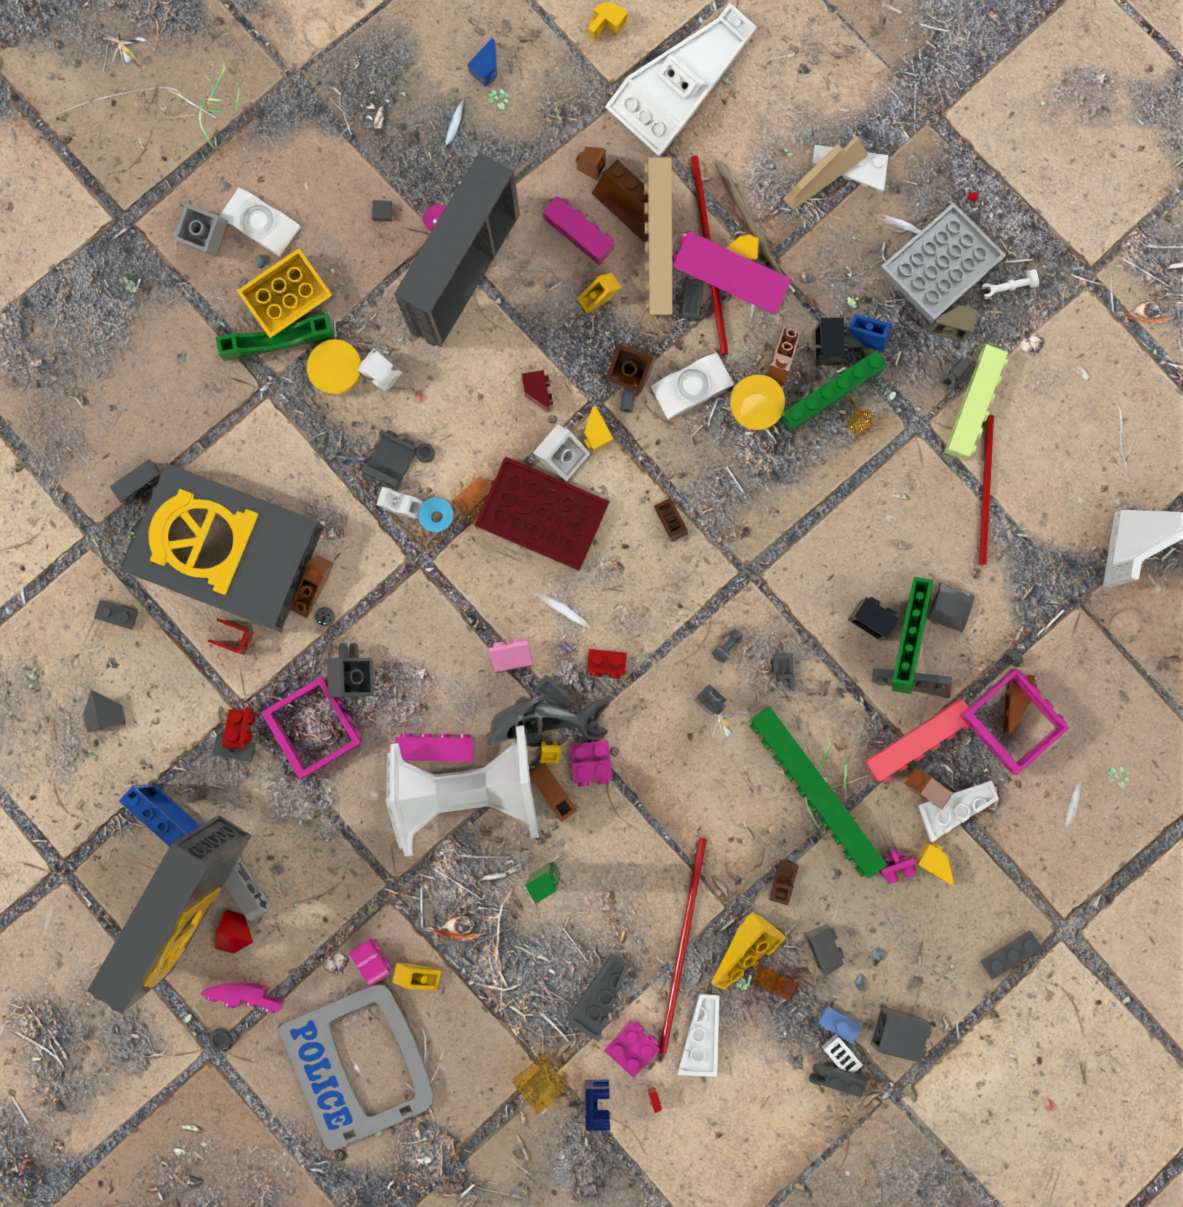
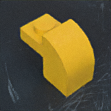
[587,2,628,41]

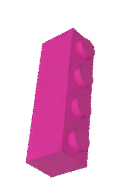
[543,196,614,266]
[395,733,475,762]

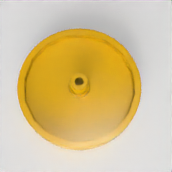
[307,339,362,395]
[730,374,785,430]

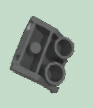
[927,582,975,632]

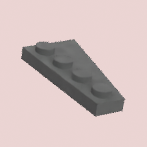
[872,668,952,698]
[566,953,629,1042]

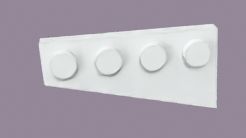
[811,145,888,193]
[917,780,999,842]

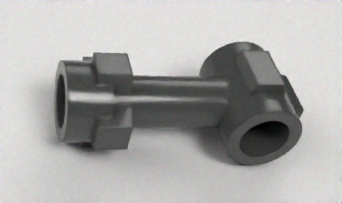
[711,629,743,663]

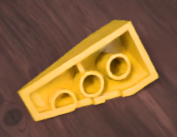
[711,912,786,990]

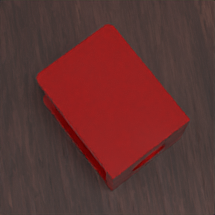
[208,618,254,655]

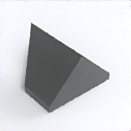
[83,690,126,732]

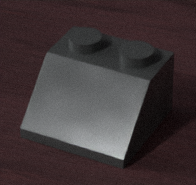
[805,925,845,976]

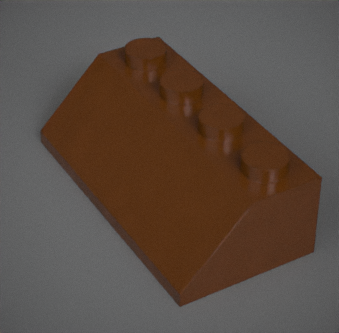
[592,159,648,243]

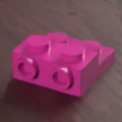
[570,740,612,787]
[604,1020,660,1078]

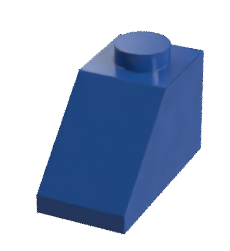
[467,38,498,87]
[848,314,891,352]

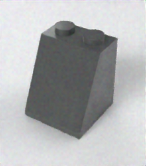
[871,1006,932,1063]

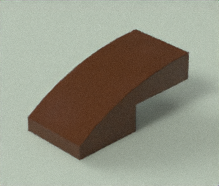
[769,859,799,906]

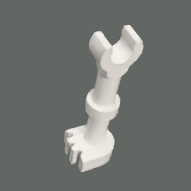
[981,269,1039,299]

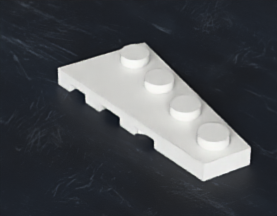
[677,994,719,1077]

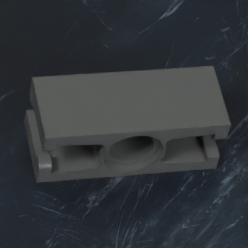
[110,459,160,505]

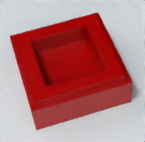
[648,1087,662,1113]

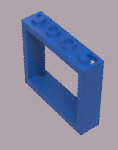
[119,784,201,847]

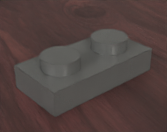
[94,600,138,630]

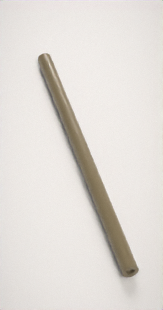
[715,161,791,293]

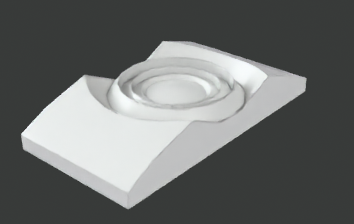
[219,187,301,258]
[650,353,734,420]

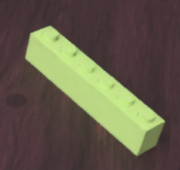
[944,344,1008,460]

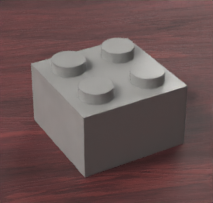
[173,203,228,256]

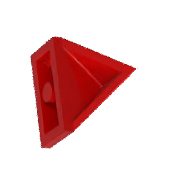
[215,910,253,954]

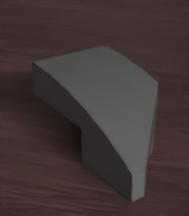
[773,653,794,691]

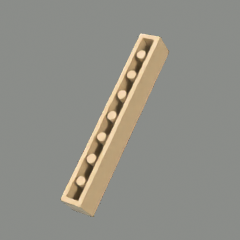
[644,157,672,315]

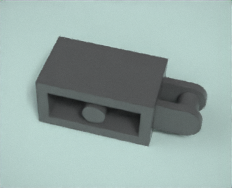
[694,684,727,715]

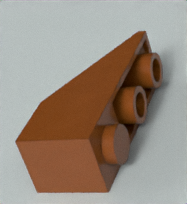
[767,326,801,386]
[290,555,334,618]
[529,763,578,822]

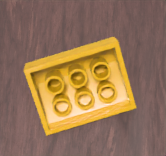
[237,248,333,339]

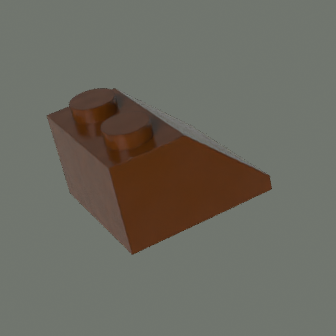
[605,342,657,393]

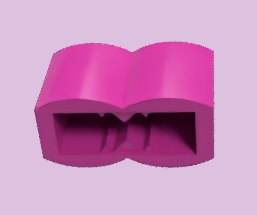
[349,938,392,987]

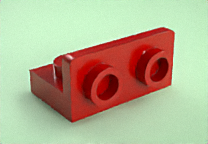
[587,649,627,679]
[222,707,255,750]

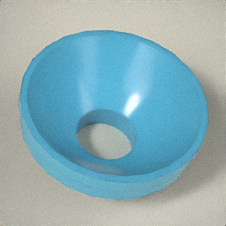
[418,498,453,533]

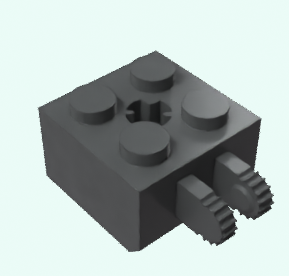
[327,643,374,698]

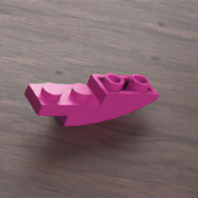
[201,982,285,1013]

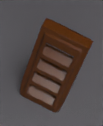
[654,498,688,542]

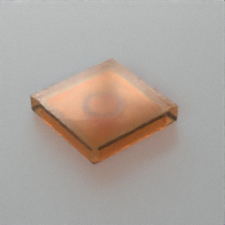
[452,476,491,529]

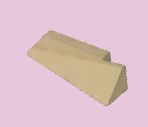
[783,136,868,209]

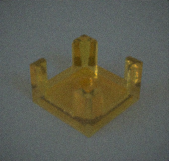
[512,1052,568,1114]

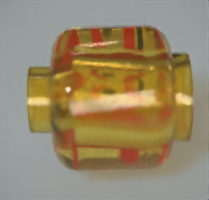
[846,408,875,436]

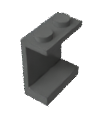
[360,430,416,490]

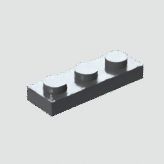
[980,931,1042,979]

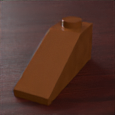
[1003,675,1037,732]

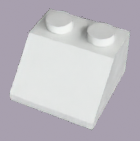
[533,424,590,482]

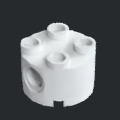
[358,348,403,391]

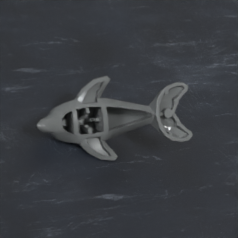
[487,694,610,748]

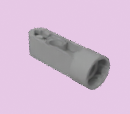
[224,857,270,921]

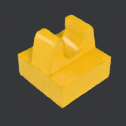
[539,741,562,763]

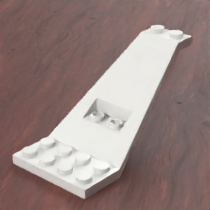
[605,3,758,156]

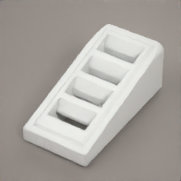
[822,1034,863,1073]

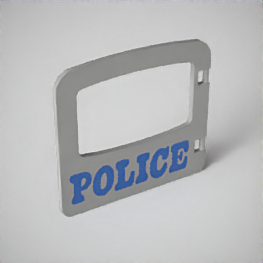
[280,984,434,1151]

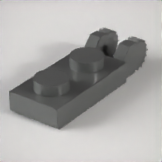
[808,1063,868,1098]

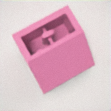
[489,638,533,673]

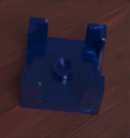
[585,1079,610,1131]

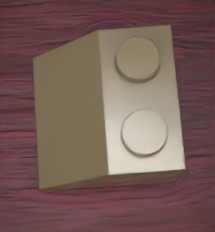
[927,305,979,343]

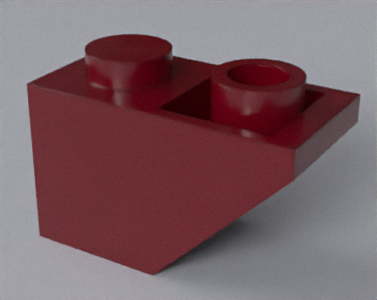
[521,370,553,412]

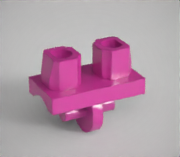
[879,849,917,884]

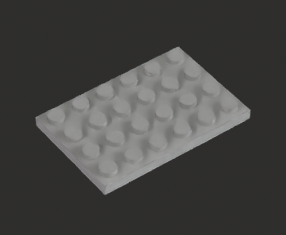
[878,203,1006,323]

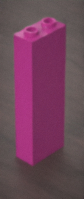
[672,230,792,314]

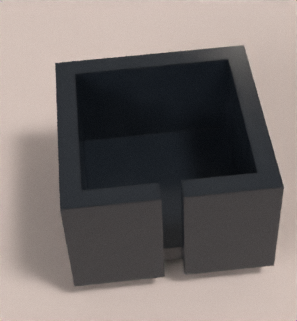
[815,318,848,365]
[848,597,900,641]

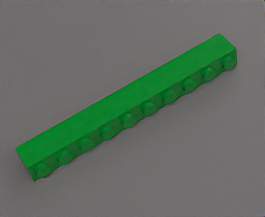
[749,706,887,879]

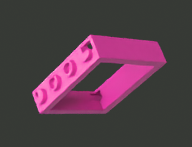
[959,669,1070,775]
[261,676,363,779]

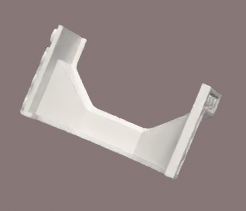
[1103,510,1183,588]
[386,726,539,856]

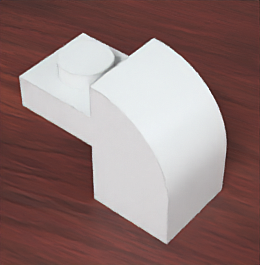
[377,487,423,519]

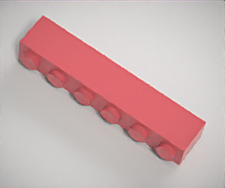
[863,699,969,783]

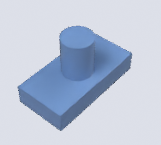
[817,1005,862,1044]

